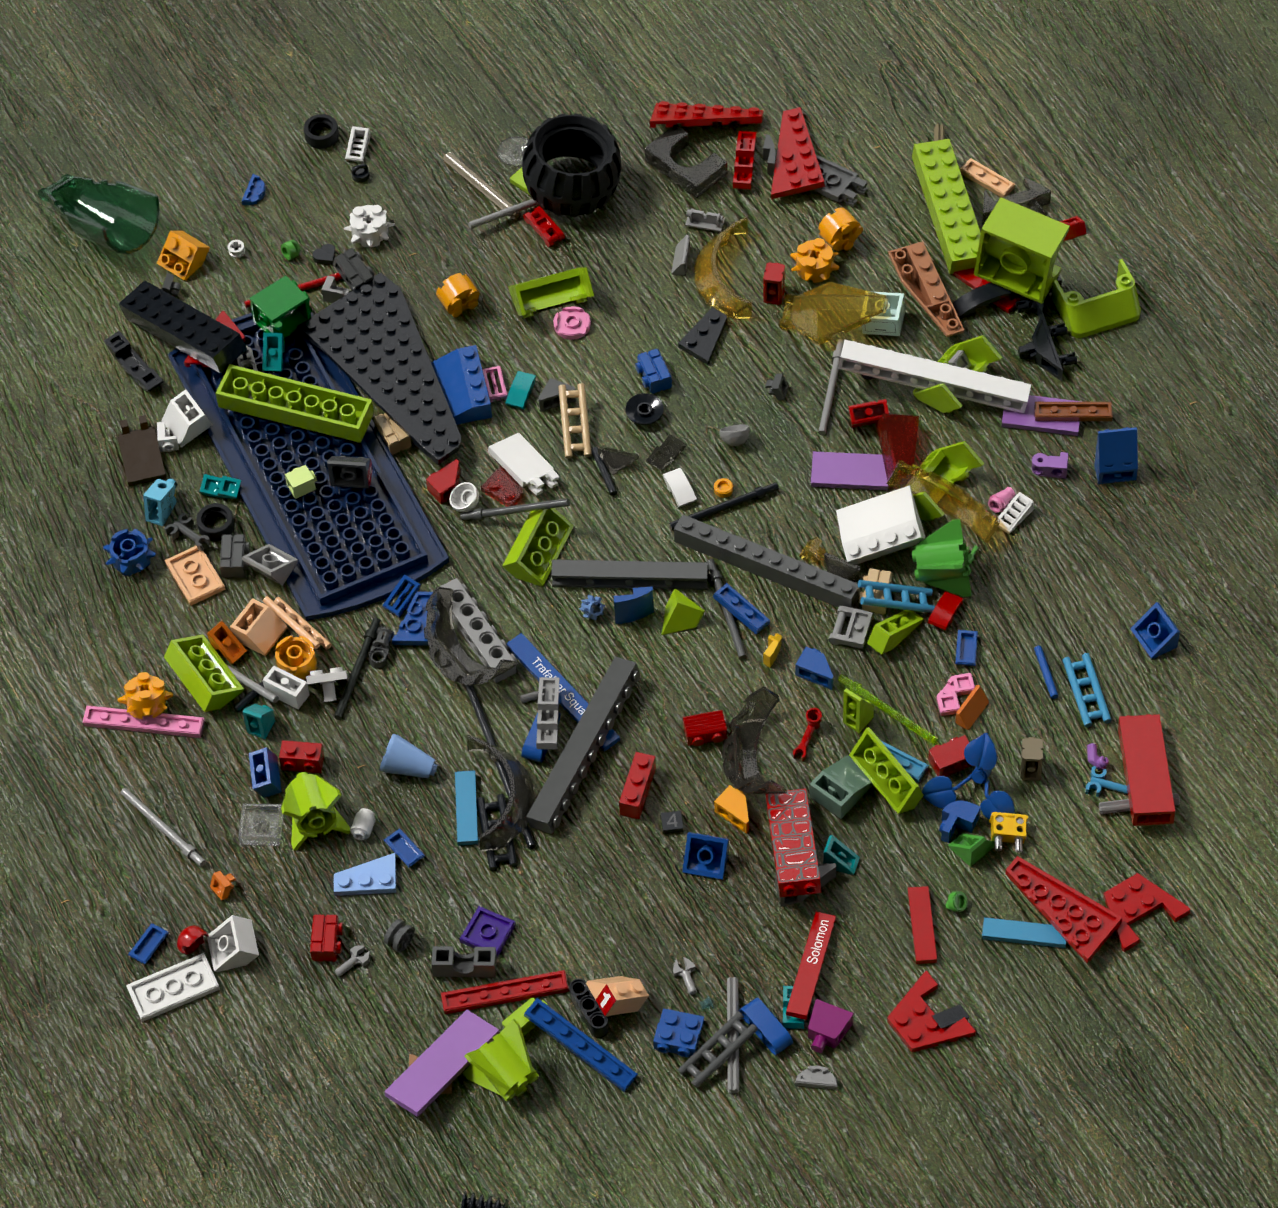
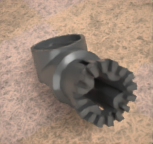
[369,626,395,668]

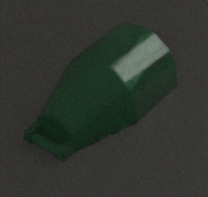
[38,174,160,254]

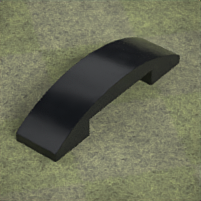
[952,282,1022,319]
[104,331,163,392]

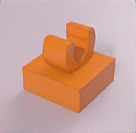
[210,871,236,901]

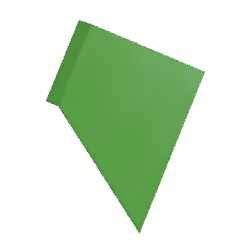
[948,833,995,867]

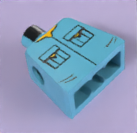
[143,479,178,526]

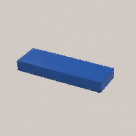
[713,583,770,634]

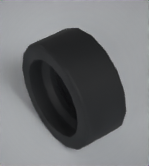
[304,114,339,149]
[196,503,235,541]

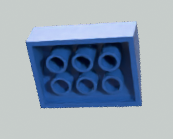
[431,345,492,425]

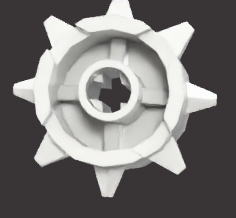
[344,205,394,248]

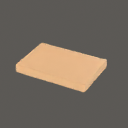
[164,546,226,606]

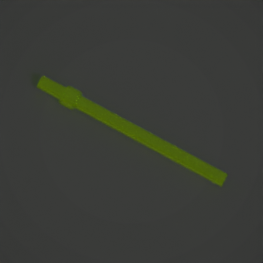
[838,674,939,745]

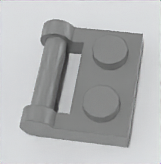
[828,606,873,649]

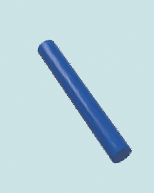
[1034,646,1058,699]

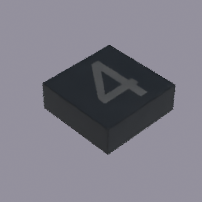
[661,811,683,834]

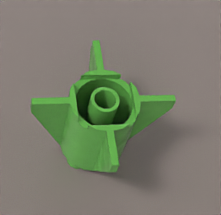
[912,519,972,597]

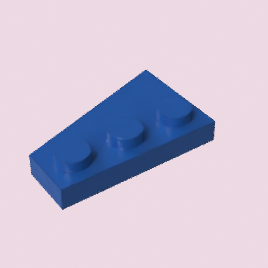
[392,591,436,646]

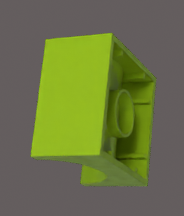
[974,197,1070,304]

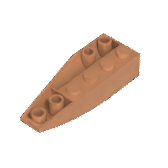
[888,241,965,337]

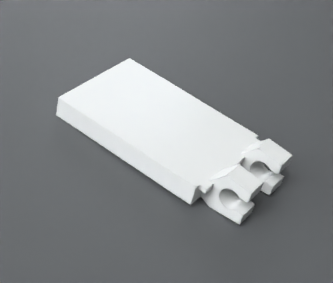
[488,433,559,496]

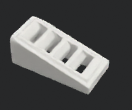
[345,126,371,163]
[994,492,1034,534]

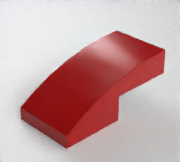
[928,591,963,630]

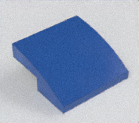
[613,586,654,624]

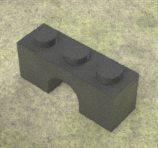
[431,946,497,978]

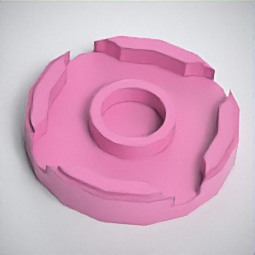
[553,306,591,340]

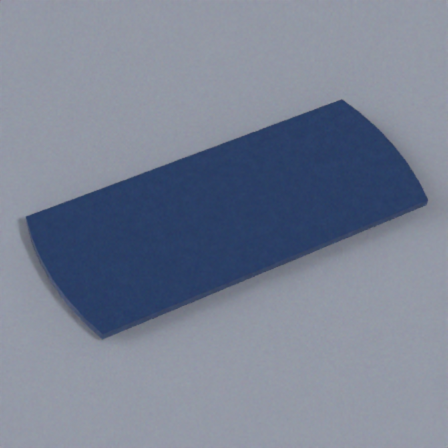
[168,312,449,621]

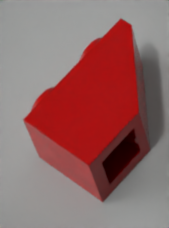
[426,459,460,504]

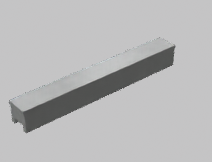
[551,559,709,590]

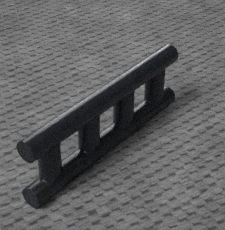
[477,794,518,871]

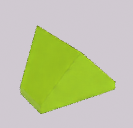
[661,589,705,635]

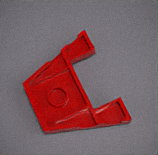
[1103,873,1191,952]
[887,971,976,1052]

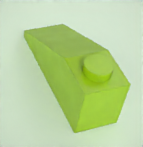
[867,610,924,654]
[843,688,874,733]

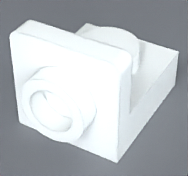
[157,422,179,452]

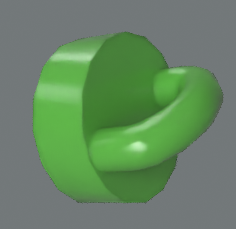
[281,240,300,260]
[945,891,968,912]

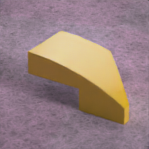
[763,633,782,668]

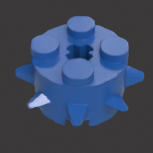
[103,529,156,576]

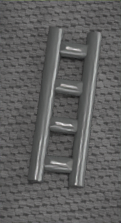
[677,1011,758,1088]

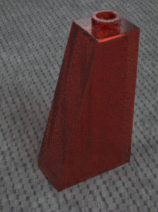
[876,414,919,484]

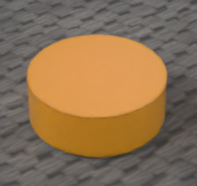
[714,478,733,498]

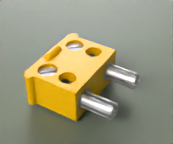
[989,812,1028,853]

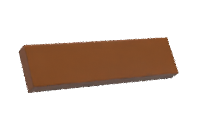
[1034,402,1113,421]

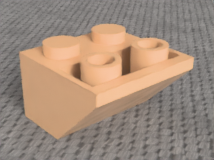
[230,598,288,656]

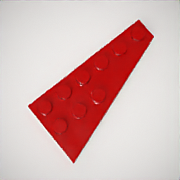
[650,101,764,128]
[1005,856,1122,963]

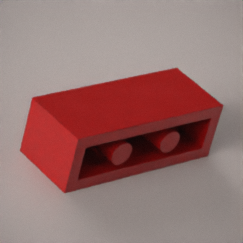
[619,752,656,819]

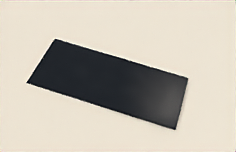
[932,1004,970,1029]

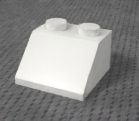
[207,915,259,972]

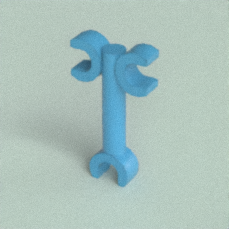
[1085,766,1128,797]

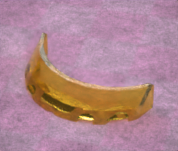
[694,217,752,319]
[886,460,1000,543]

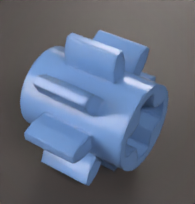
[579,595,605,620]

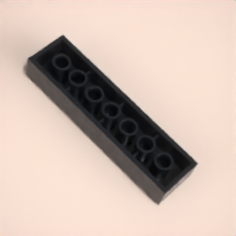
[119,280,247,373]

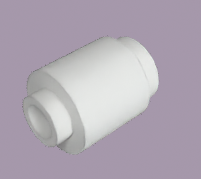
[350,808,376,840]

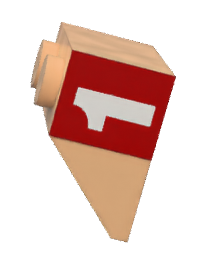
[586,976,649,1016]

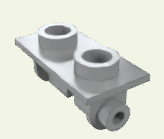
[685,208,725,232]

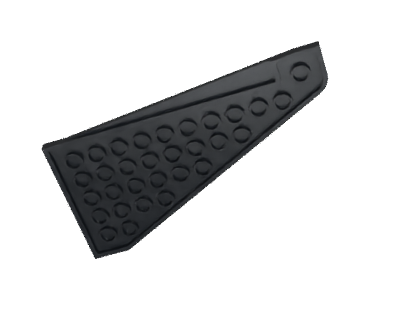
[297,272,461,465]

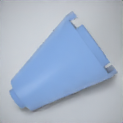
[379,734,438,778]

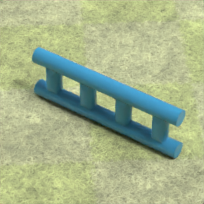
[858,580,935,613]
[1062,653,1112,728]

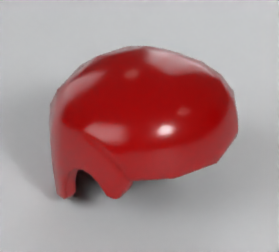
[177,925,209,954]

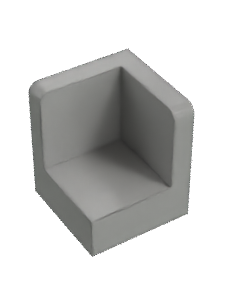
[322,276,350,303]

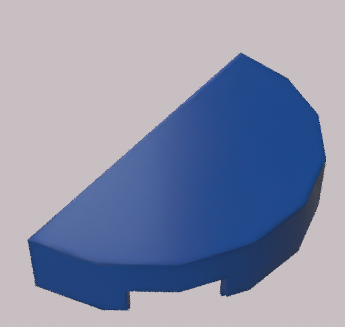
[242,174,266,205]

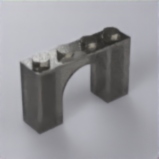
[645,125,728,198]

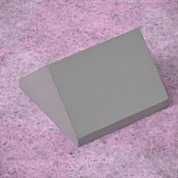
[242,544,298,586]

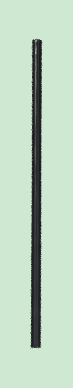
[446,635,536,849]

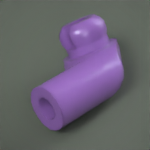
[1087,743,1109,769]

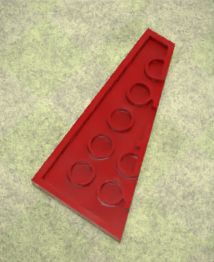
[771,107,825,199]

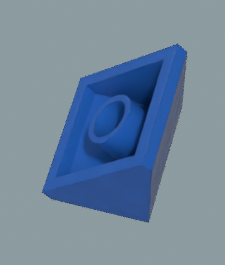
[1131,602,1180,659]
[682,832,729,879]

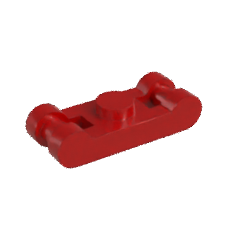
[523,206,565,247]

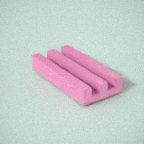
[482,366,507,402]

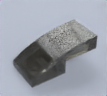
[646,434,686,471]

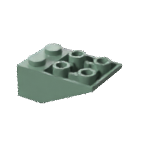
[809,755,873,819]

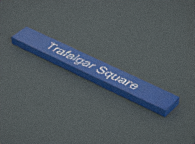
[506,633,620,752]

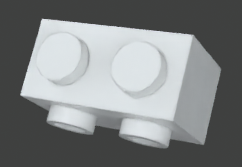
[263,666,309,710]

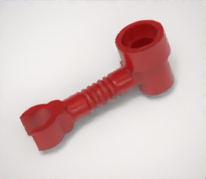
[793,708,822,762]

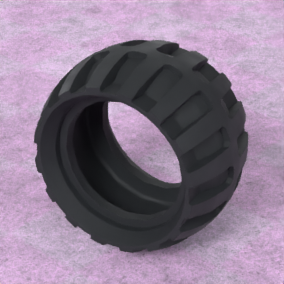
[522,113,621,217]

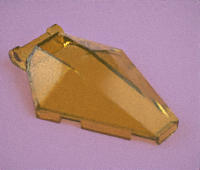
[779,282,888,345]

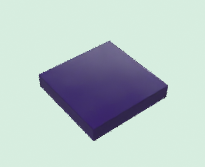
[460,906,516,957]

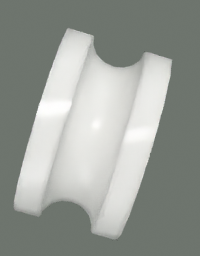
[228,240,245,258]

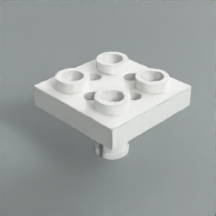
[306,667,348,702]

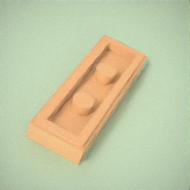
[960,158,1015,198]

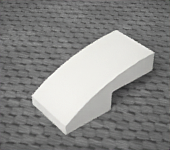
[662,468,697,508]

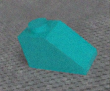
[242,704,275,739]

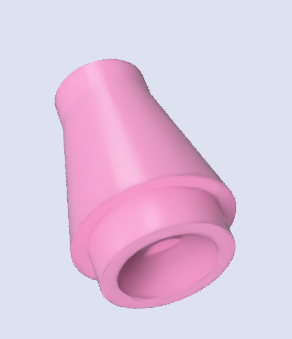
[988,487,1015,513]

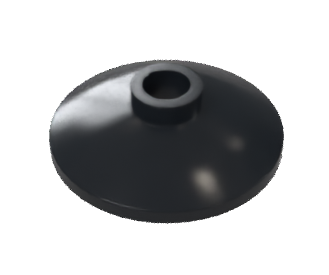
[625,393,664,425]

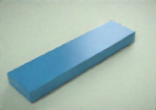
[455,771,478,845]
[982,917,1066,948]

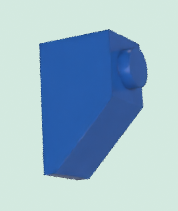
[795,647,833,690]

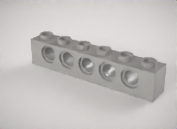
[436,578,517,683]

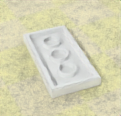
[126,953,220,1022]

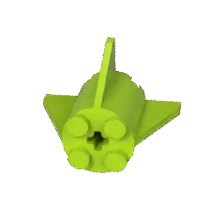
[281,772,351,851]
[463,1019,539,1102]

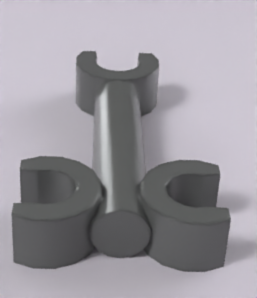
[164,513,211,551]

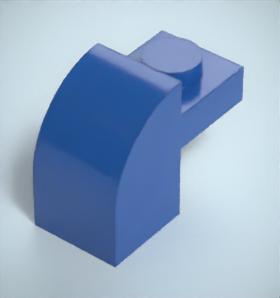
[939,800,981,843]

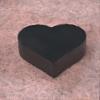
[313,244,335,265]

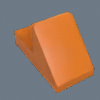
[207,621,247,664]

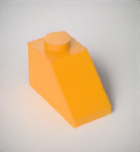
[714,785,749,834]

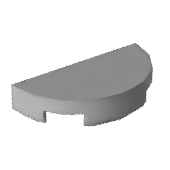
[795,1065,838,1090]

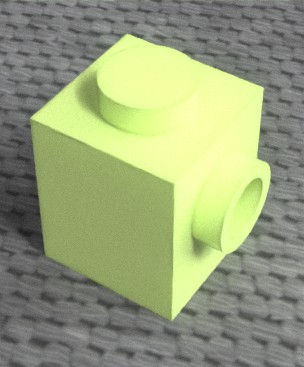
[285,465,317,499]

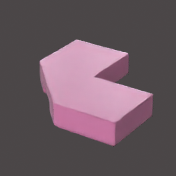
[936,673,975,716]

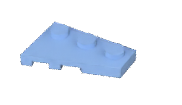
[334,853,396,896]

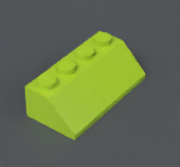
[502,508,574,586]
[164,634,244,712]
[849,727,923,814]

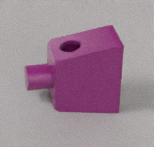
[808,999,854,1053]

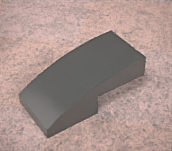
[763,134,775,175]

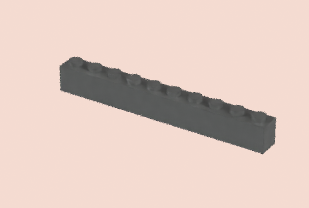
[674,514,860,608]
[526,656,640,834]

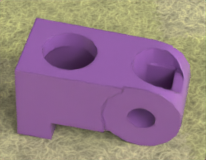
[1031,452,1068,478]

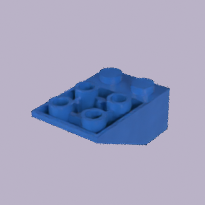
[1094,427,1138,484]

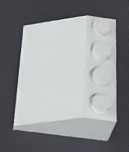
[836,485,926,566]

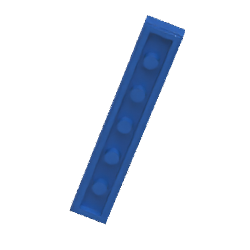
[524,998,638,1092]

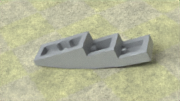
[536,677,560,749]

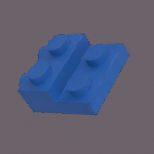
[653,1008,704,1057]

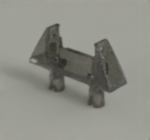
[982,177,1051,225]

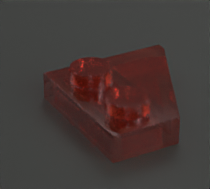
[481,466,523,507]

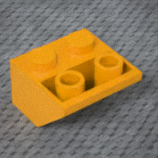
[156,230,210,280]

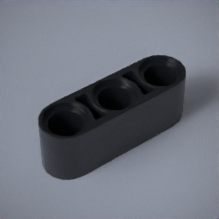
[569,979,609,1038]

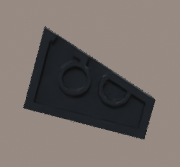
[678,307,727,365]

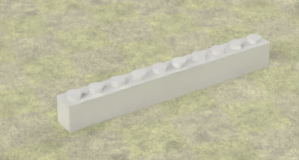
[838,340,1031,414]

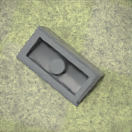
[671,235,690,276]

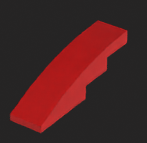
[733,131,757,189]

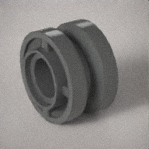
[384,919,415,952]

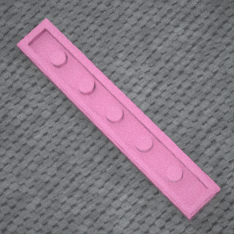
[82,706,205,738]

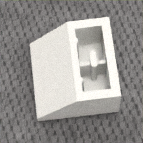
[161,389,212,447]

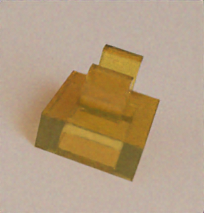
[799,536,826,563]

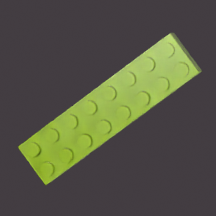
[912,139,981,274]
[215,364,374,443]

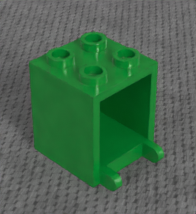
[250,276,312,345]

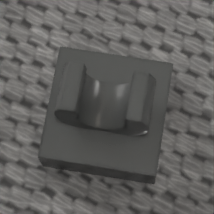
[161,273,181,297]
[765,374,789,401]

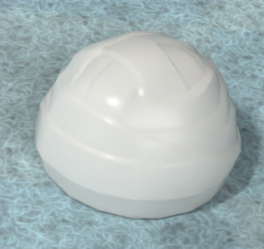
[449,482,479,513]

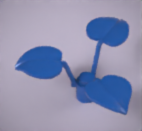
[922,733,1015,819]

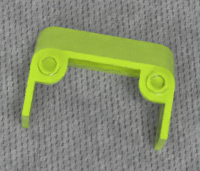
[1051,259,1141,338]
[508,267,594,318]
[912,335,1002,413]
[902,441,984,521]

